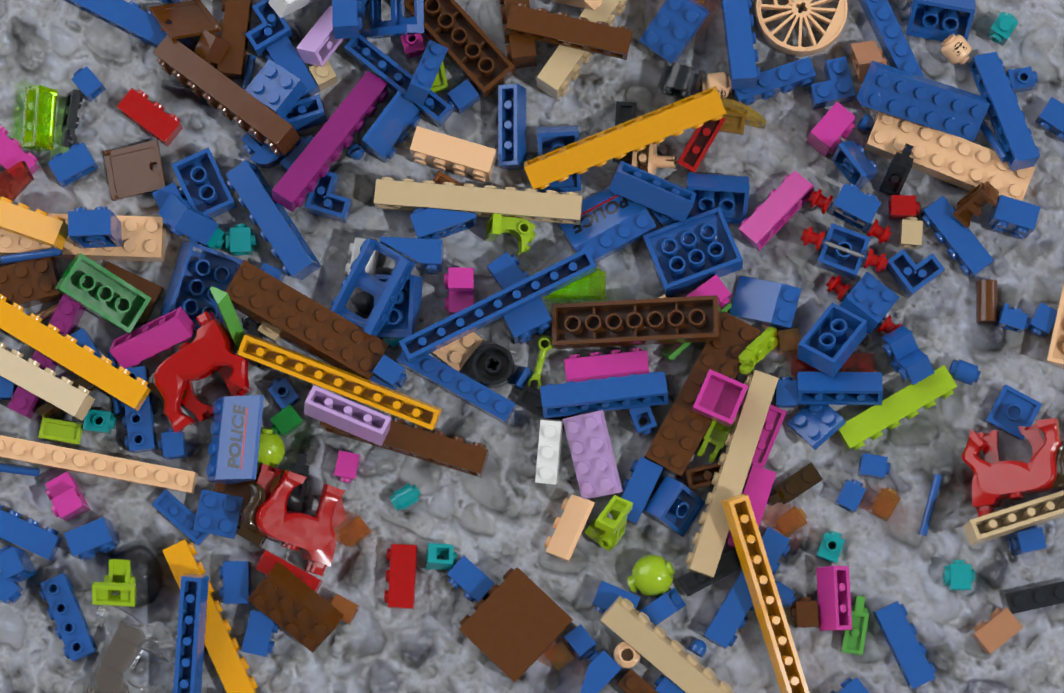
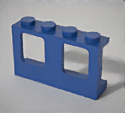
[360,0,424,39]
[331,238,416,336]

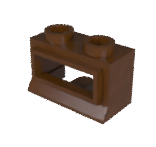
[952,181,999,228]

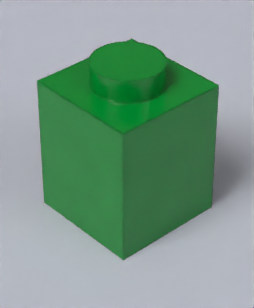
[270,404,304,438]

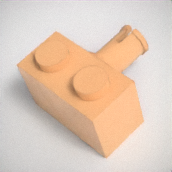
[632,143,676,175]

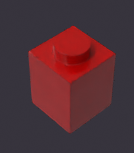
[888,195,920,220]

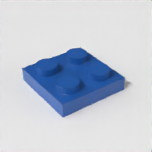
[985,384,1042,441]
[787,404,846,450]
[193,489,243,539]

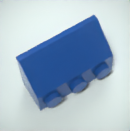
[906,0,976,41]
[362,90,421,163]
[686,173,750,224]

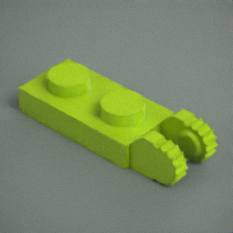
[738,327,778,374]
[697,411,739,463]

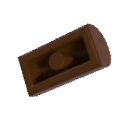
[976,280,998,323]
[684,463,721,490]

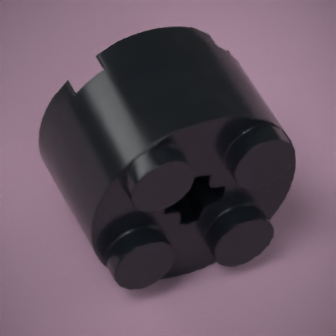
[658,62,704,99]
[472,344,514,388]

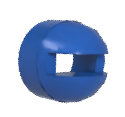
[857,113,874,132]
[348,143,364,160]
[688,639,707,657]

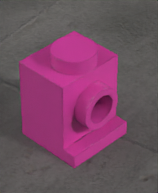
[400,34,425,59]

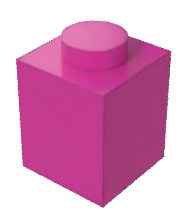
[334,450,361,483]

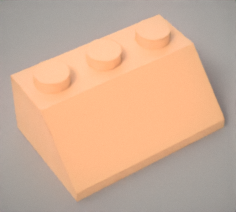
[543,494,595,563]

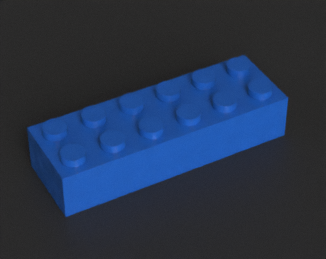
[857,60,990,142]
[226,160,322,280]

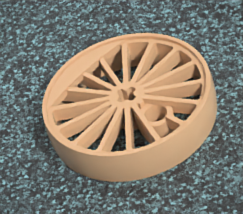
[754,0,848,57]

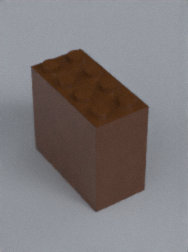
[459,567,573,683]

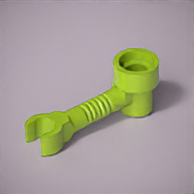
[528,335,553,389]

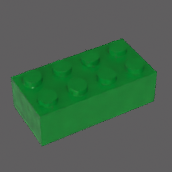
[54,253,152,333]

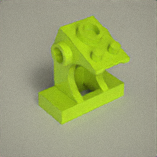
[485,213,536,256]
[585,495,633,552]
[92,559,136,607]

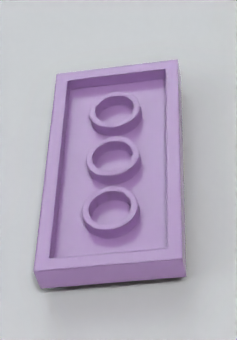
[563,410,622,499]

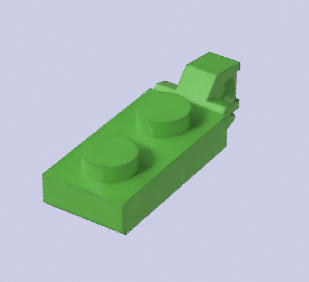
[841,595,869,656]

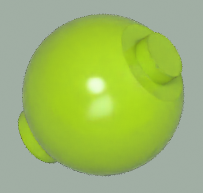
[256,427,285,474]
[627,554,675,597]

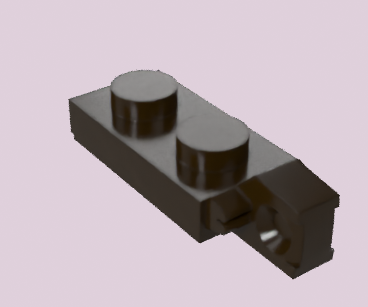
[768,462,823,506]

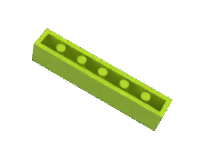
[836,365,957,451]

